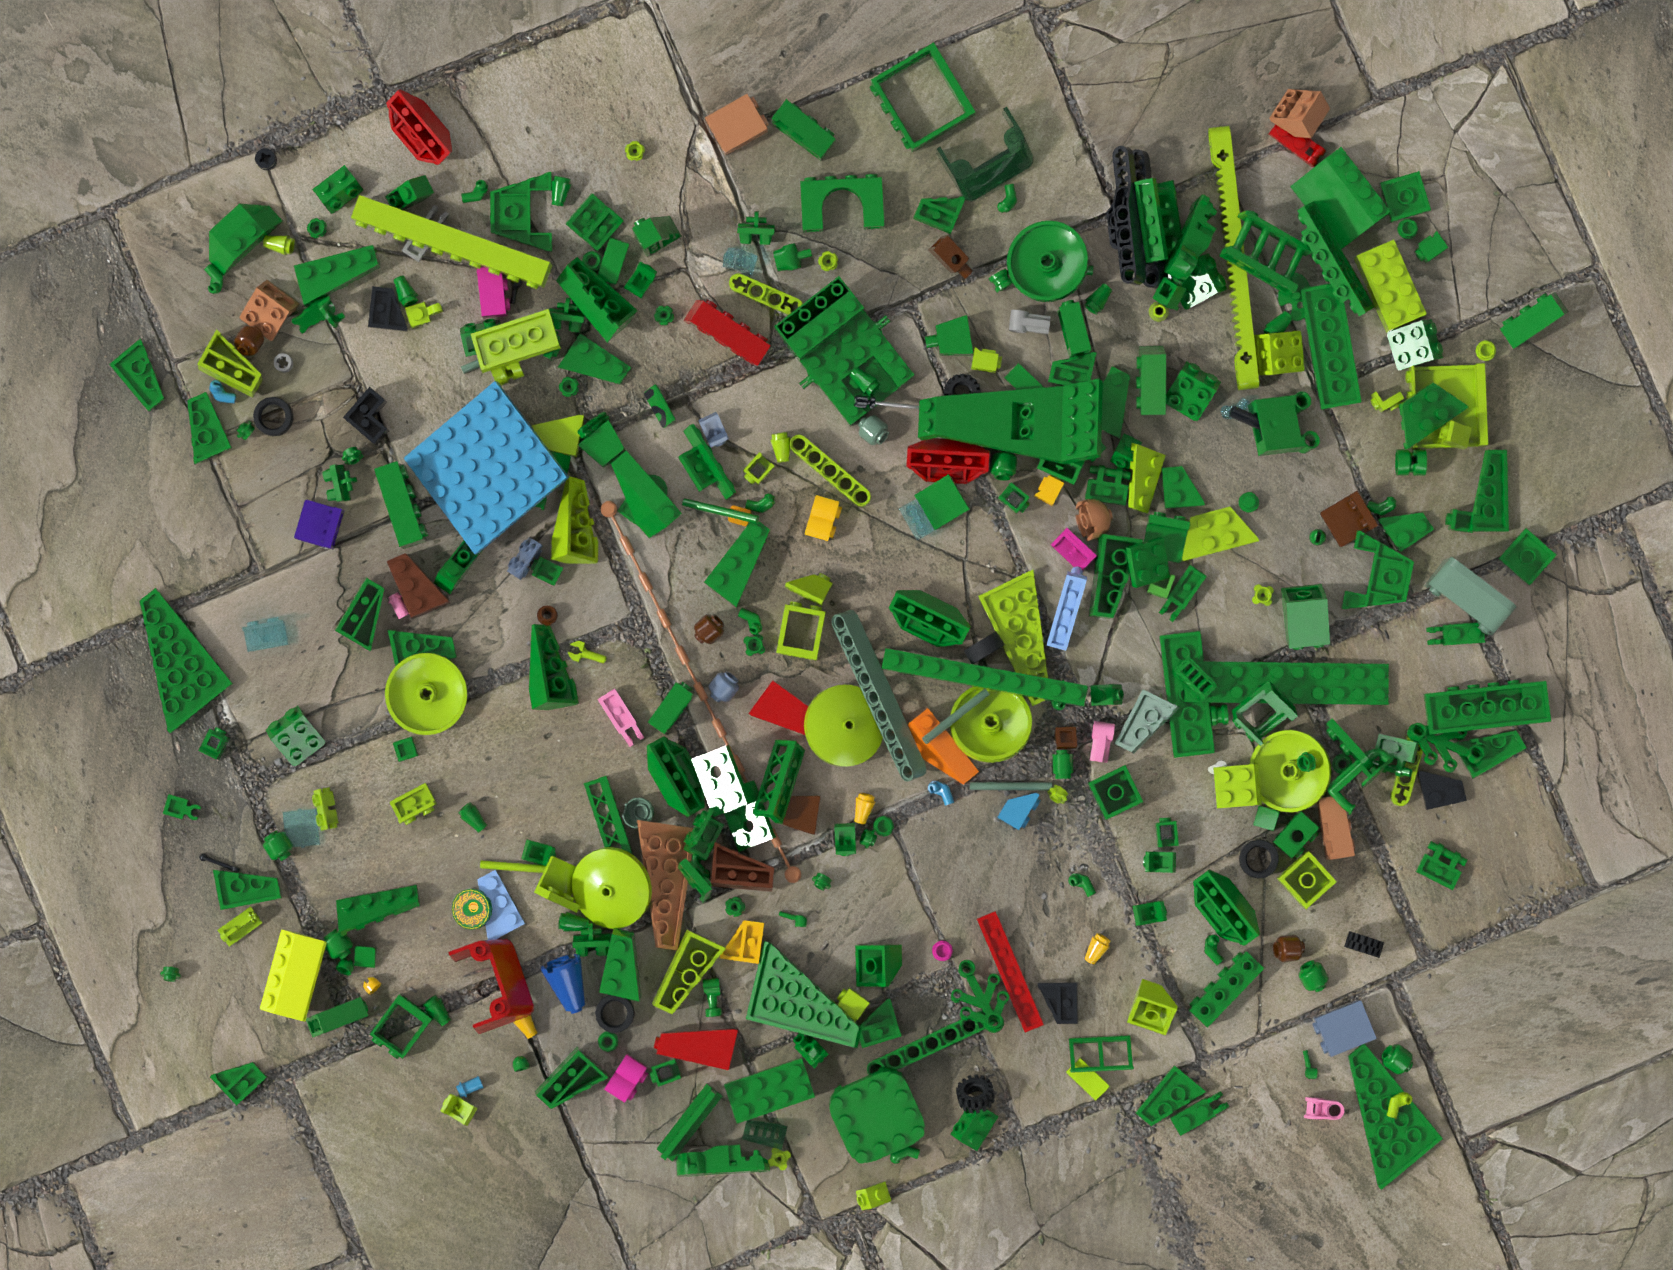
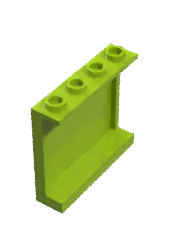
[1405,363,1488,449]

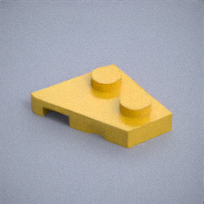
[720,920,764,964]

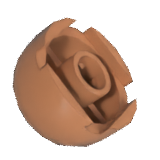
[1076,499,1113,541]

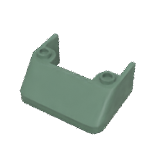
[1424,557,1517,635]

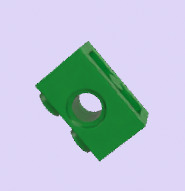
[1272,811,1319,858]

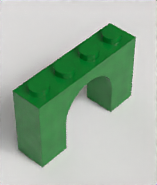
[800,174,884,233]

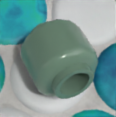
[858,415,889,445]

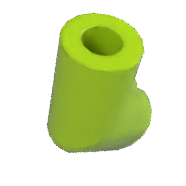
[1387,1092,1412,1118]

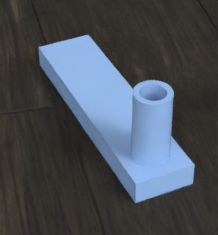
[1047,567,1087,651]

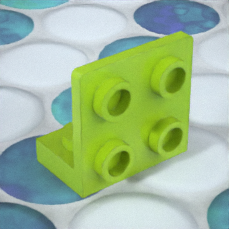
[1254,331,1305,376]
[534,856,580,913]

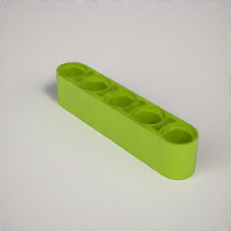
[790,435,871,507]

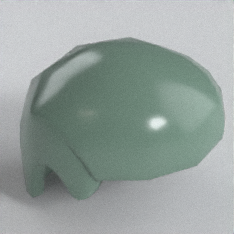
[622,797,654,828]

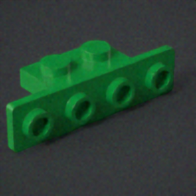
[678,424,736,500]

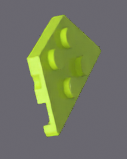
[1182,507,1259,562]

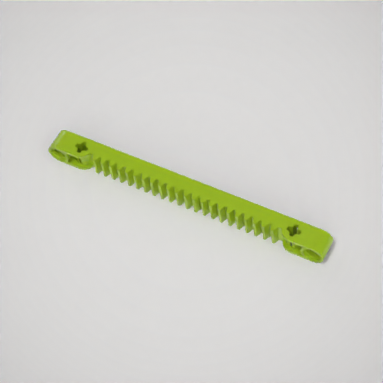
[1208,126,1259,390]

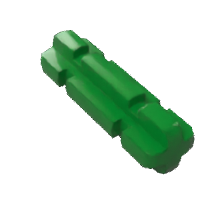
[577,412,610,439]

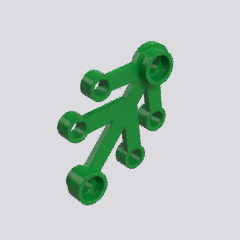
[1407,723,1485,773]
[951,960,1009,1033]

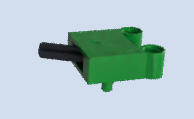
[1229,391,1320,456]

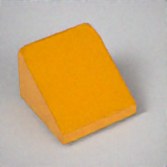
[728,505,751,527]

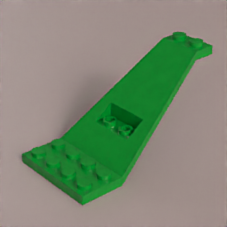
[918,379,1103,464]

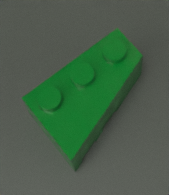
[771,99,836,161]
[1500,292,1569,349]
[1136,346,1166,415]
[599,928,642,1001]
[535,1046,608,1109]

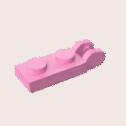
[597,689,644,747]

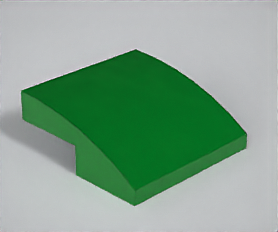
[565,193,624,251]

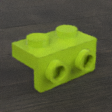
[389,783,437,825]

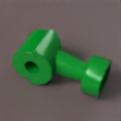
[703,978,722,1017]

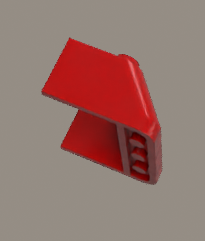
[448,939,534,1034]

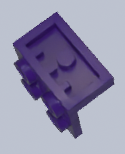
[294,500,345,550]

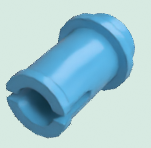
[456,1076,484,1098]

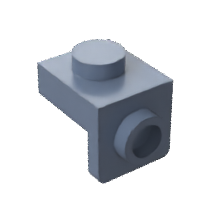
[698,412,729,447]

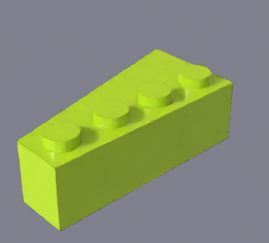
[652,929,726,1014]

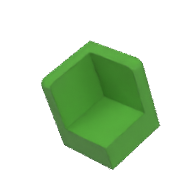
[1147,574,1176,599]

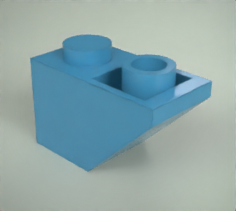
[997,793,1041,830]

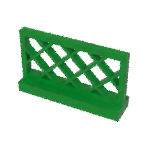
[657,1084,723,1162]

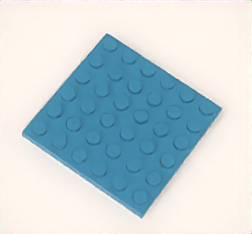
[404,381,570,554]

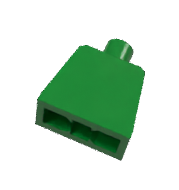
[925,315,973,356]
[578,420,625,468]

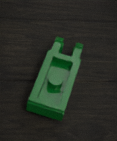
[1159,565,1207,622]
[1426,623,1485,646]
[1170,1091,1229,1136]

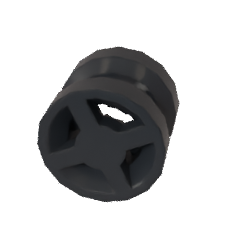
[255,148,277,171]

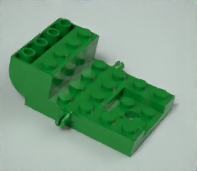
[774,276,915,427]

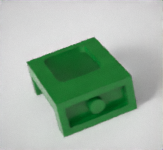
[1231,681,1298,746]

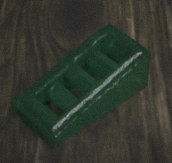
[742,1120,788,1150]

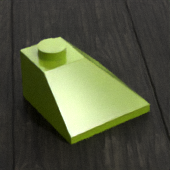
[785,573,833,606]
[1127,979,1178,1035]

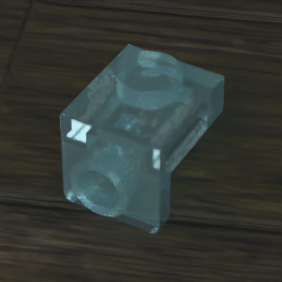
[723,248,758,275]

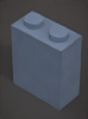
[1312,1000,1377,1057]

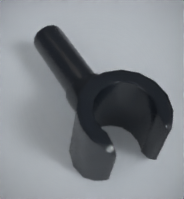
[510,280,523,304]

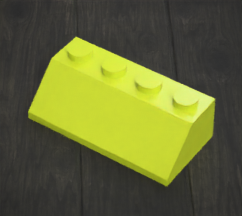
[260,929,327,1022]

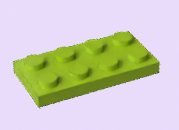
[471,309,560,373]

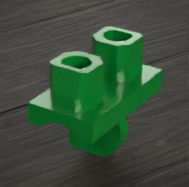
[737,211,775,245]
[549,297,586,332]
[322,464,357,502]
[572,923,610,957]
[793,1033,829,1069]

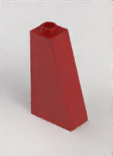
[748,680,809,735]
[654,1028,738,1070]

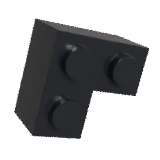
[343,386,389,446]

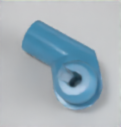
[209,380,236,404]

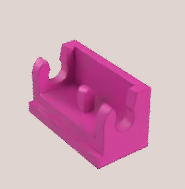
[1051,528,1097,570]

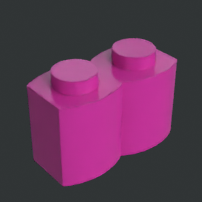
[604,1054,649,1103]

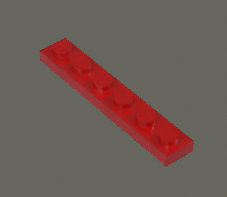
[977,911,1044,1033]

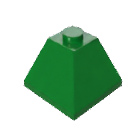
[855,944,902,987]

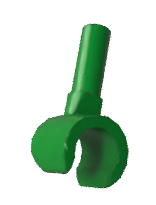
[779,911,807,927]
[1303,1050,1318,1079]

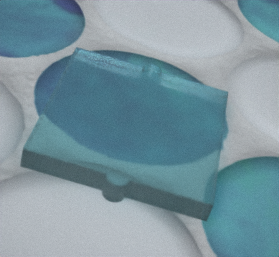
[283,808,320,848]

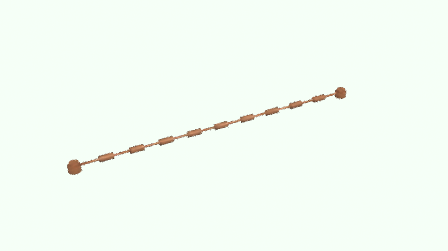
[601,501,801,883]

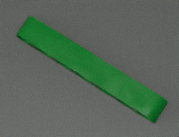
[867,1008,996,1075]

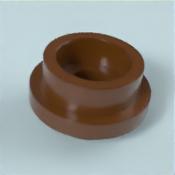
[537,605,558,626]

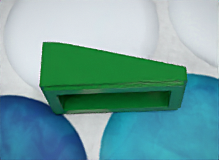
[1173,656,1218,700]

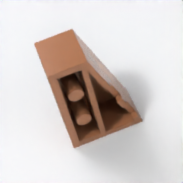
[1317,796,1355,860]

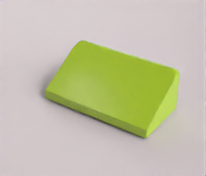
[1066,1057,1110,1101]

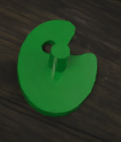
[1278,273,1311,321]

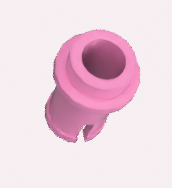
[388,592,409,619]

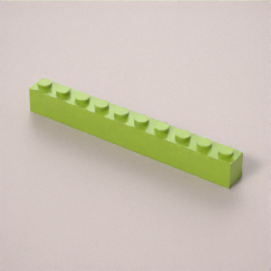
[351,195,553,289]

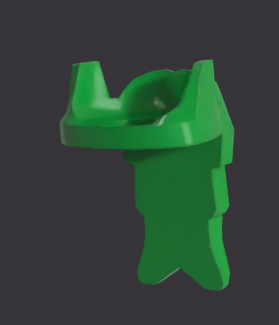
[292,296,345,334]

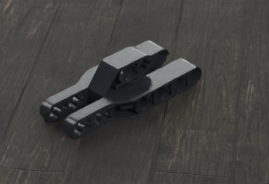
[1106,146,1168,289]

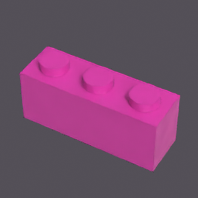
[477,266,511,319]

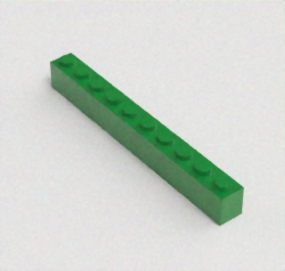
[882,648,1088,707]

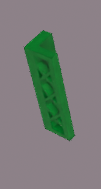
[752,740,805,824]
[584,776,633,854]

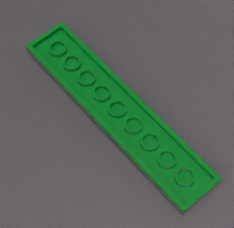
[1184,661,1389,705]

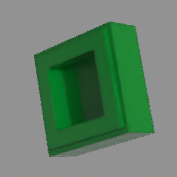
[393,736,419,762]

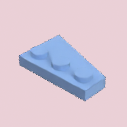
[477,870,525,940]

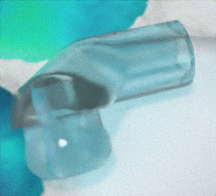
[1220,397,1250,419]

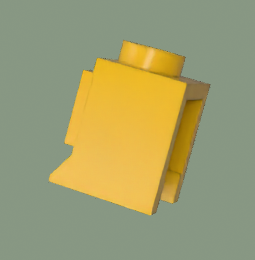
[1034,474,1064,506]

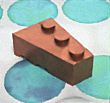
[387,553,450,619]
[711,842,774,892]

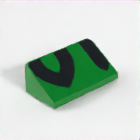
[644,384,676,428]

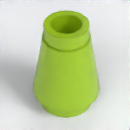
[263,235,295,256]
[1149,302,1169,322]
[770,432,790,463]

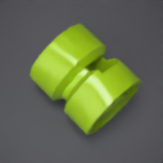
[491,362,524,386]

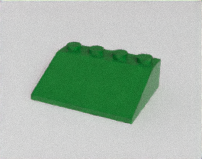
[1290,147,1391,249]

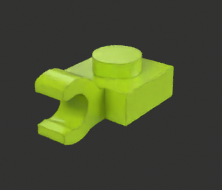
[405,302,443,328]

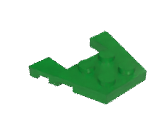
[490,172,552,252]
[1341,530,1414,609]

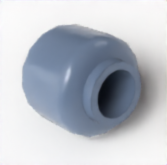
[709,671,739,702]

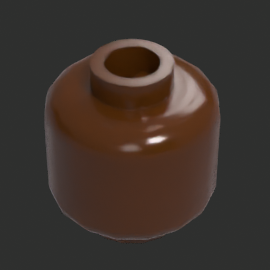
[234,326,264,356]
[694,614,724,644]
[1273,934,1305,962]

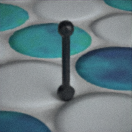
[199,853,240,873]

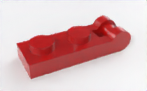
[1268,124,1326,168]

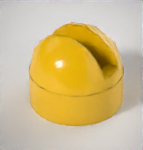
[363,977,381,995]

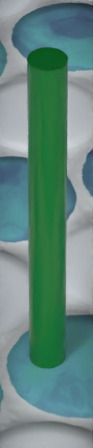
[682,498,759,524]

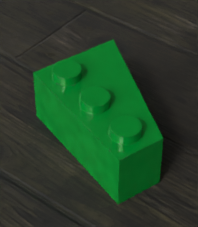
[632,216,682,257]
[335,577,385,652]

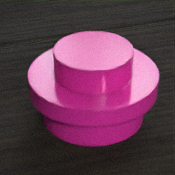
[932,941,953,961]

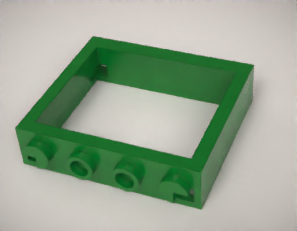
[869,42,976,152]

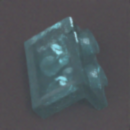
[242,617,289,652]

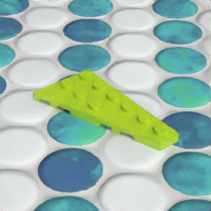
[978,570,1048,706]

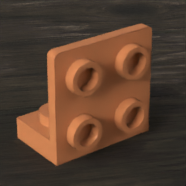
[239,280,300,341]

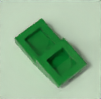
[598,237,630,285]

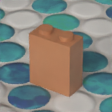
[705,94,769,156]

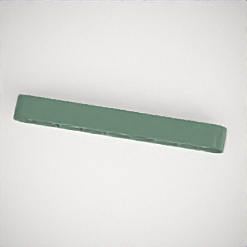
[832,609,926,782]

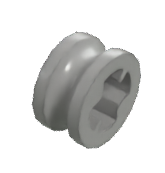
[274,353,293,373]

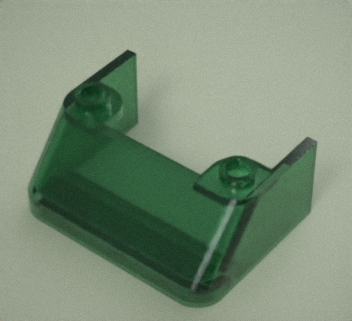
[936,107,1034,202]

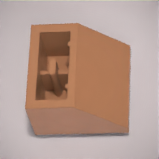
[1269,89,1330,138]

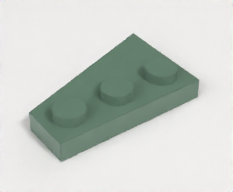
[1114,689,1179,754]

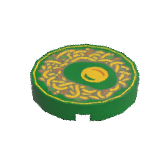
[452,888,492,930]

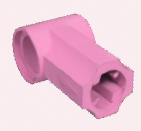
[1090,721,1115,763]

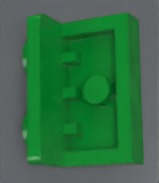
[312,165,363,214]
[951,1109,999,1151]

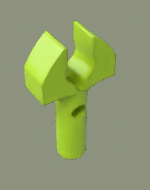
[568,641,607,664]

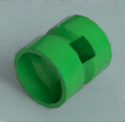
[1395,449,1427,476]

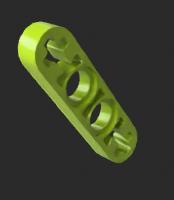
[729,273,803,315]
[1390,735,1423,806]

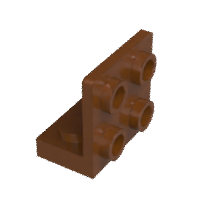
[1320,491,1378,547]

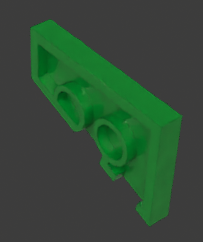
[558,333,631,385]
[109,338,165,412]
[1102,366,1130,440]
[187,392,232,465]
[388,630,457,666]
[1455,730,1527,779]
[213,870,282,910]
[1135,1065,1206,1126]

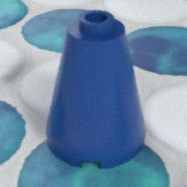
[541,954,585,1014]

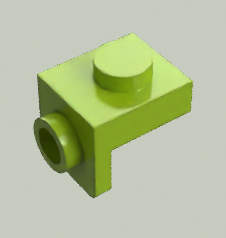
[1370,392,1404,412]
[440,1094,478,1126]
[856,1182,892,1210]

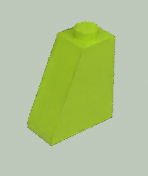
[531,415,585,457]

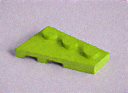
[1128,443,1166,514]

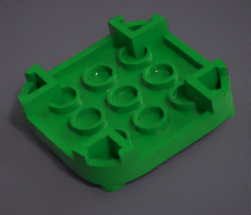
[829,1066,925,1164]

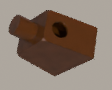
[928,235,973,279]
[783,796,821,835]

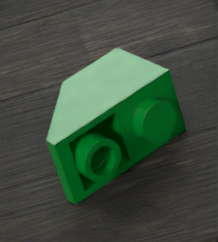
[385,175,434,210]

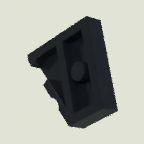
[368,286,408,332]
[1417,771,1467,810]
[1038,982,1078,1024]

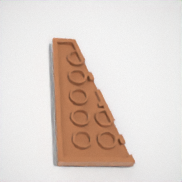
[637,820,694,950]

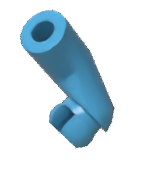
[928,781,954,806]

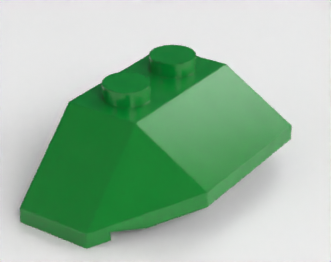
[209,203,283,276]
[889,590,971,647]
[647,736,705,817]
[1193,869,1260,946]

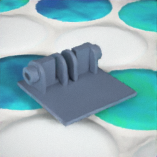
[507,537,543,580]

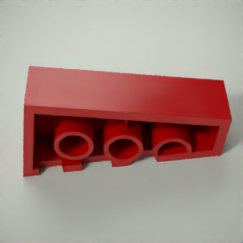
[683,299,771,366]

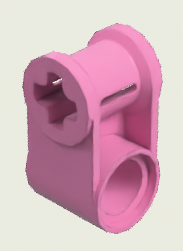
[1304,1097,1344,1120]

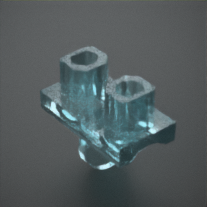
[899,499,935,541]

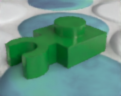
[163,794,202,820]

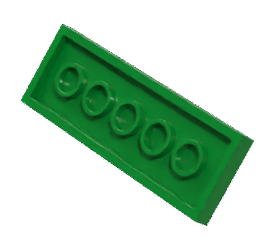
[1300,284,1362,410]
[1159,631,1215,758]

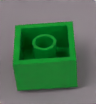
[1087,765,1143,820]

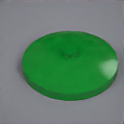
[1007,221,1089,302]

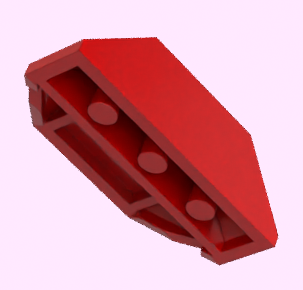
[386,89,452,165]
[906,438,990,484]

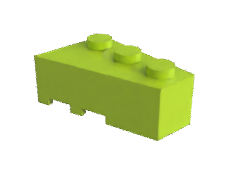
[197,329,263,398]

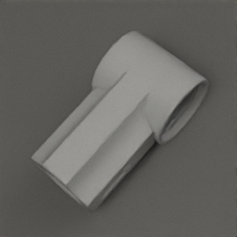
[1009,310,1051,334]

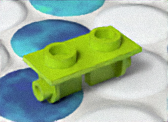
[312,787,339,831]
[217,906,263,947]

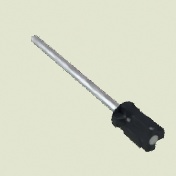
[854,395,919,410]

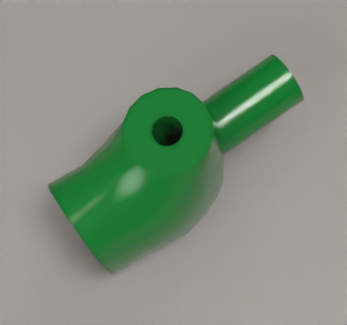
[773,243,812,272]

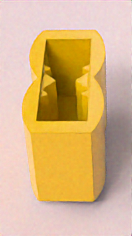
[805,495,842,541]

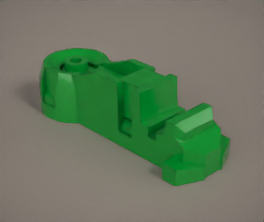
[1164,194,1217,280]
[676,1145,770,1177]

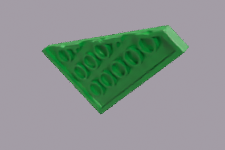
[139,588,233,734]
[746,941,862,1048]
[1348,1044,1443,1190]

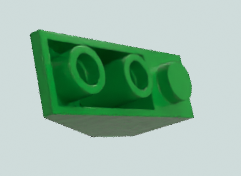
[434,540,483,594]

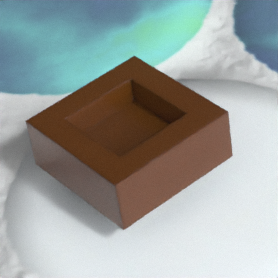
[1054,727,1077,749]

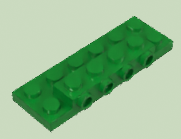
[1297,201,1375,316]
[1424,680,1551,735]

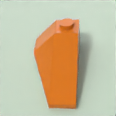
[908,708,979,785]

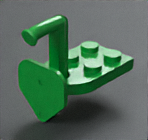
[1326,718,1394,815]

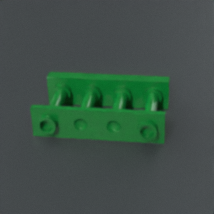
[1134,178,1182,263]
[1219,210,1312,295]

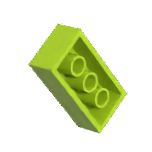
[1354,240,1427,333]

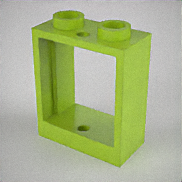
[776,601,826,661]

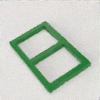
[1069,1036,1134,1073]

